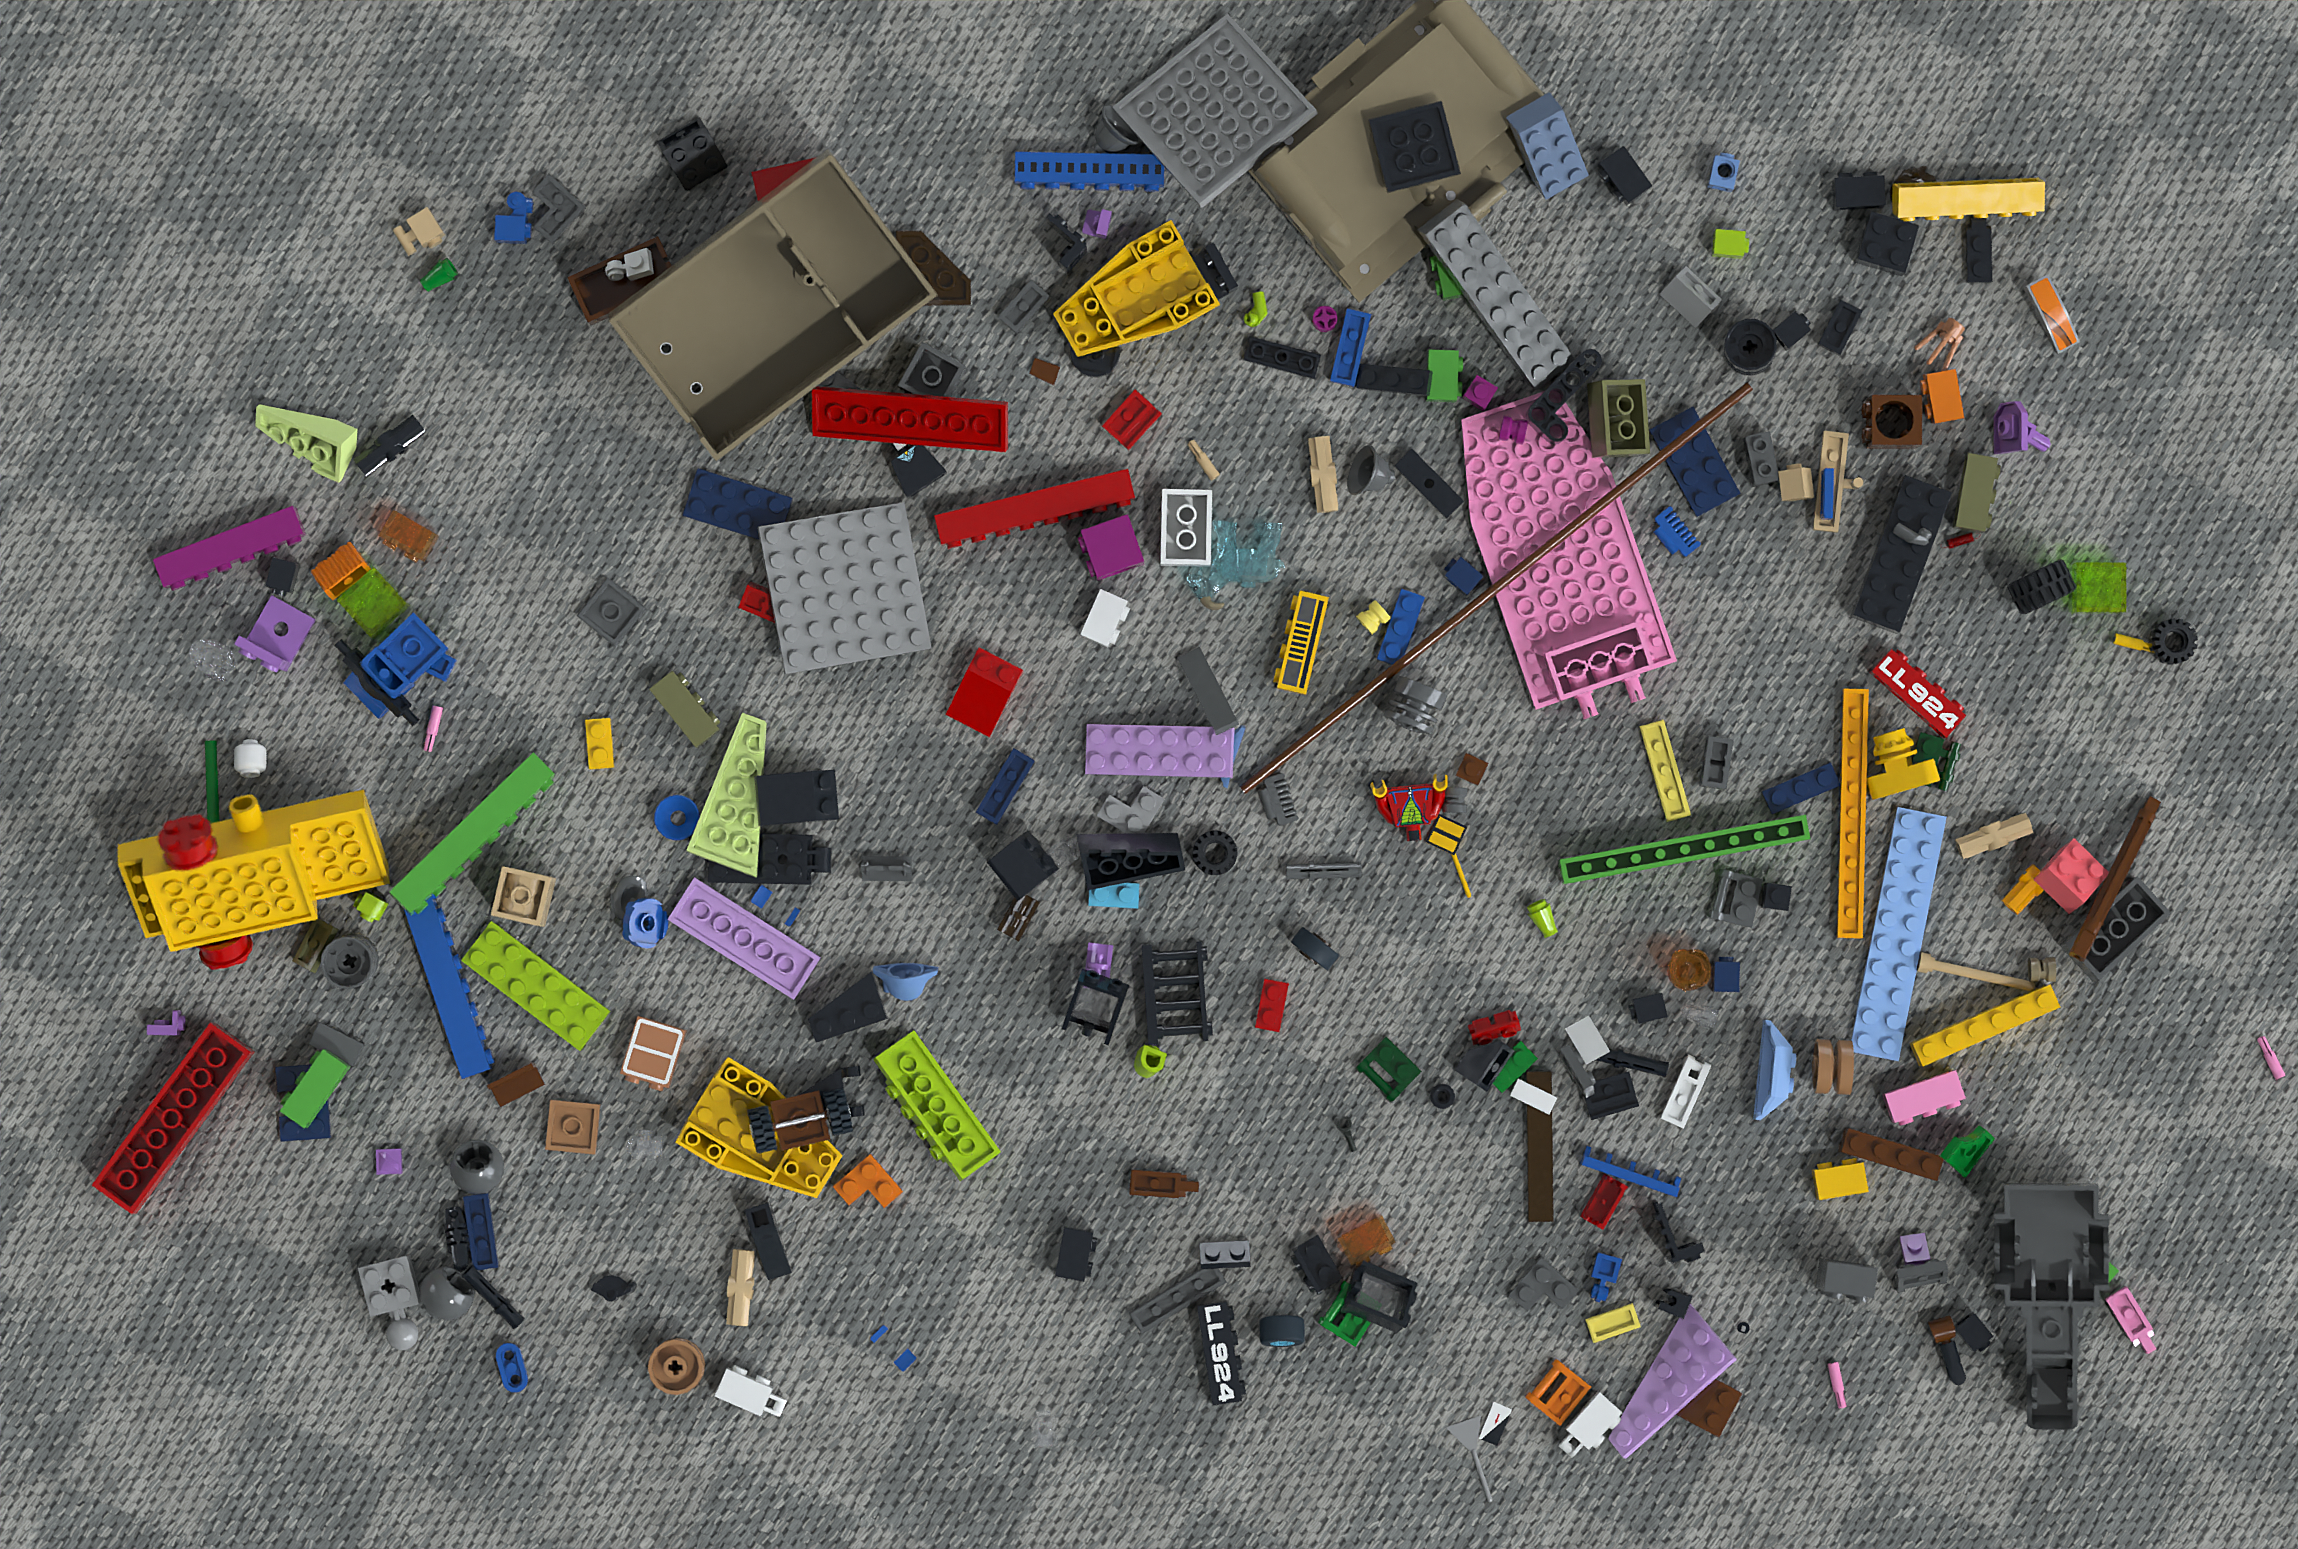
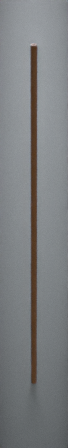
[1239,382,1753,794]

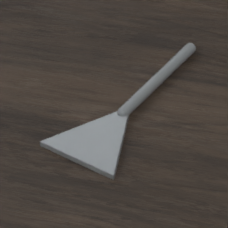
[1446,1415,1492,1502]

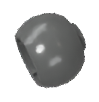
[450,1140,504,1194]
[420,1266,475,1321]

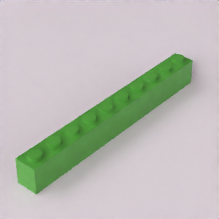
[1558,815,1810,885]

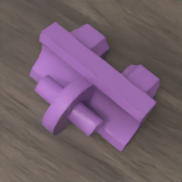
[1083,943,1113,988]

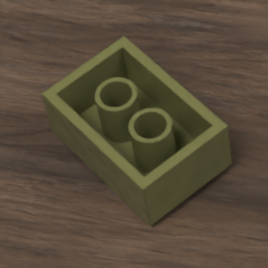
[1587,379,1650,458]

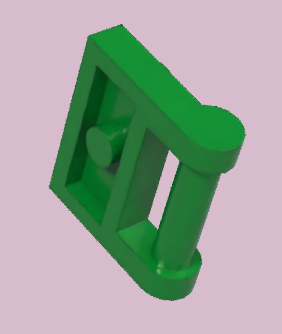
[1317,1281,1382,1347]

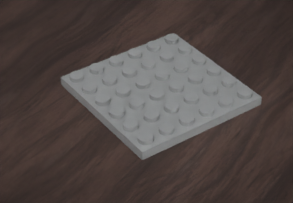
[1112,13,1318,208]
[757,502,932,675]

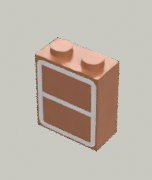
[620,1016,687,1091]

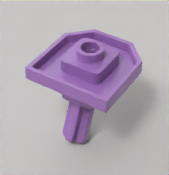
[1994,401,2051,454]

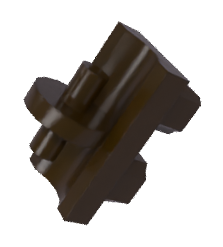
[997,895,1040,941]

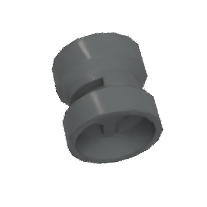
[1442,787,1468,813]

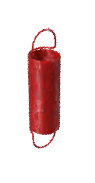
[1940,532,1981,549]

